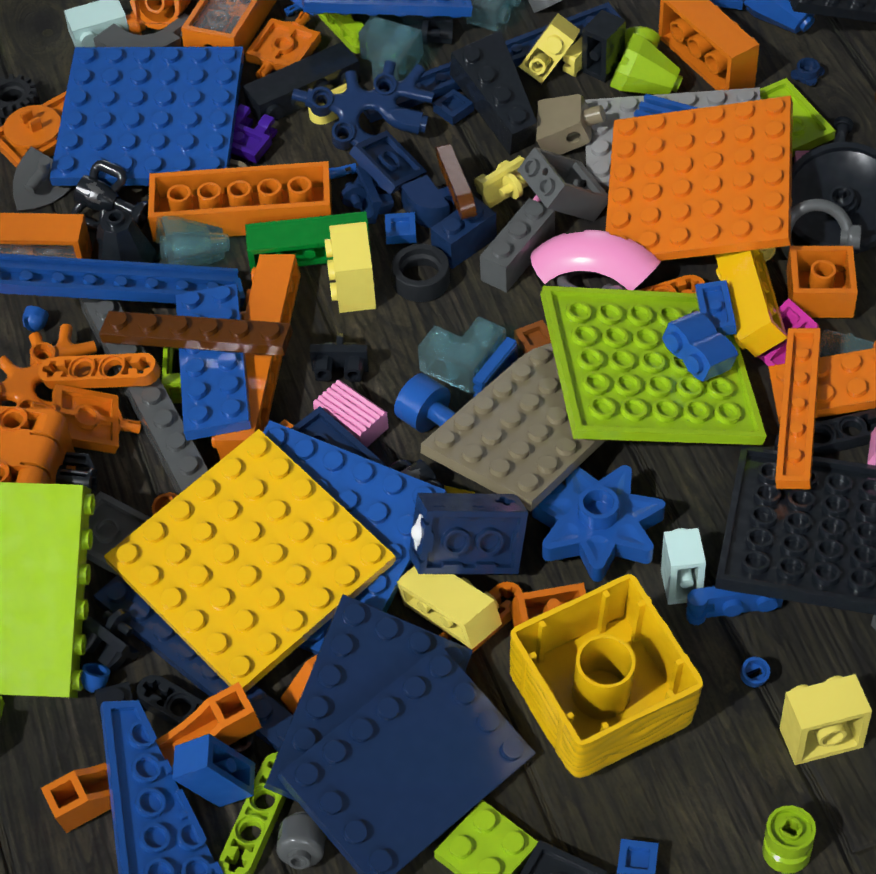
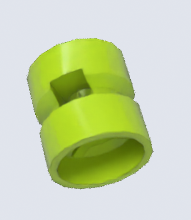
[762,805,816,874]

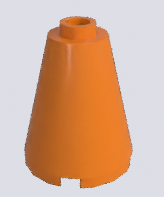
[130,0,192,30]

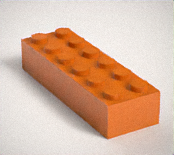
[148,161,332,242]

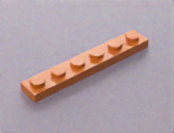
[775,328,821,489]

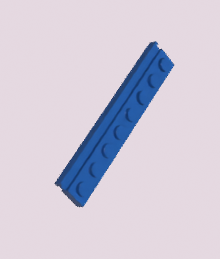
[0,253,245,307]

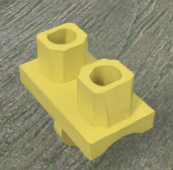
[474,156,528,209]

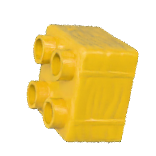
[510,574,703,778]

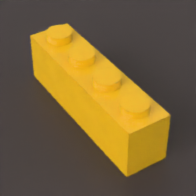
[715,249,787,357]

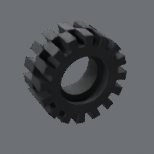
[0,74,40,125]

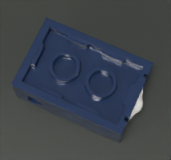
[409,493,528,574]

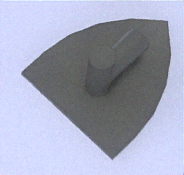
[13,146,74,212]

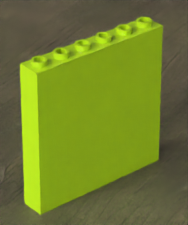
[0,482,95,698]

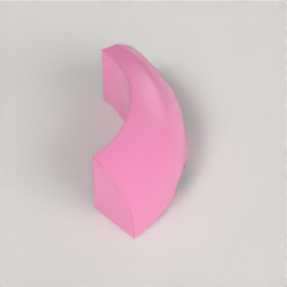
[530,230,661,290]

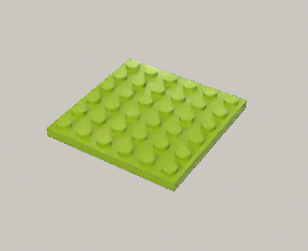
[540,286,767,445]

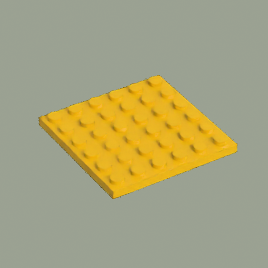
[104,429,396,693]

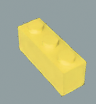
[397,566,502,649]

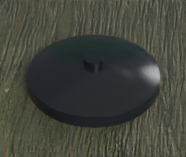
[791,142,876,254]

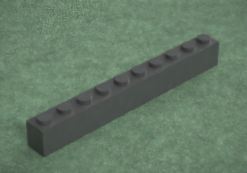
[78,298,208,495]

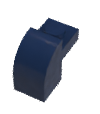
[401,175,471,228]

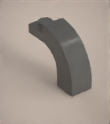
[94,13,189,47]

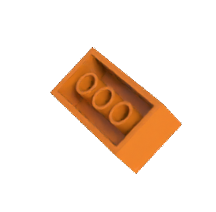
[658,0,759,90]

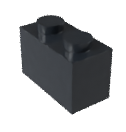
[582,10,626,83]

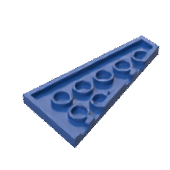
[100,700,224,874]

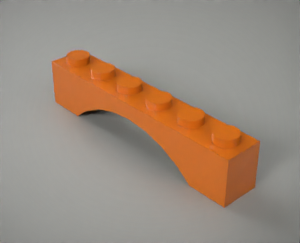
[41,682,262,833]

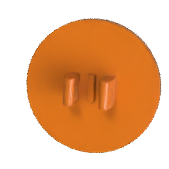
[3,105,61,149]

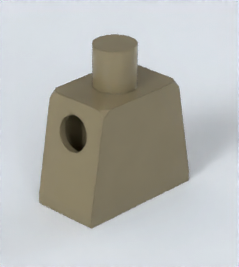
[536,94,606,155]

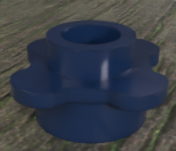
[790,58,825,86]

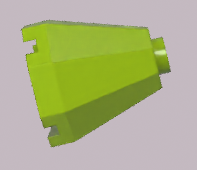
[610,32,683,95]

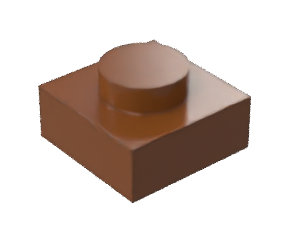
[514,320,551,354]

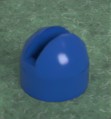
[22,306,49,332]
[740,657,770,688]
[80,663,110,693]

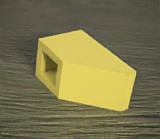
[519,13,580,84]

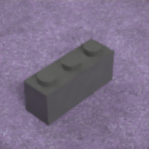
[480,198,555,293]

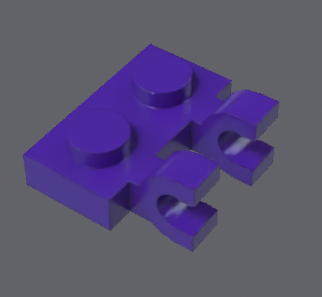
[231,104,277,163]

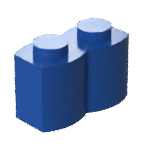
[662,311,738,382]

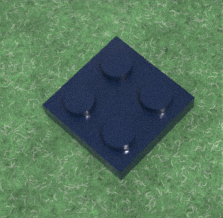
[349,130,427,195]

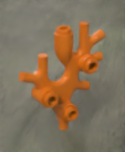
[0,324,97,408]

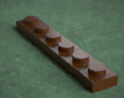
[99,311,293,356]

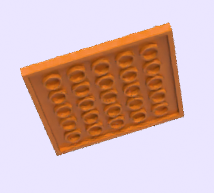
[606,95,793,261]

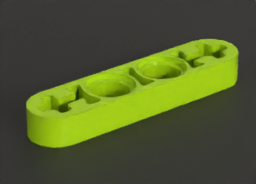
[219,752,287,874]

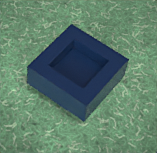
[433,89,474,125]

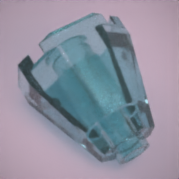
[155,216,230,266]

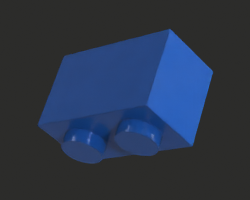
[172,734,255,807]

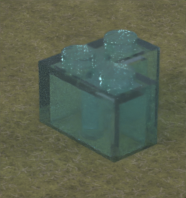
[359,16,423,82]
[418,316,506,395]

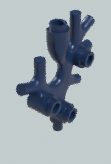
[292,60,434,150]

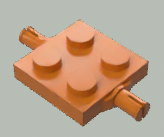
[245,11,321,79]
[30,384,141,454]

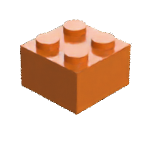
[786,246,858,318]

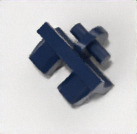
[340,166,394,224]

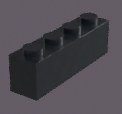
[243,42,361,122]

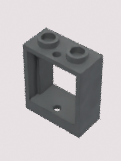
[517,147,608,222]

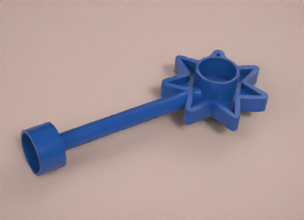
[394,373,665,582]

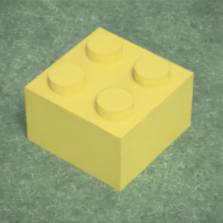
[324,222,376,313]
[779,674,872,765]

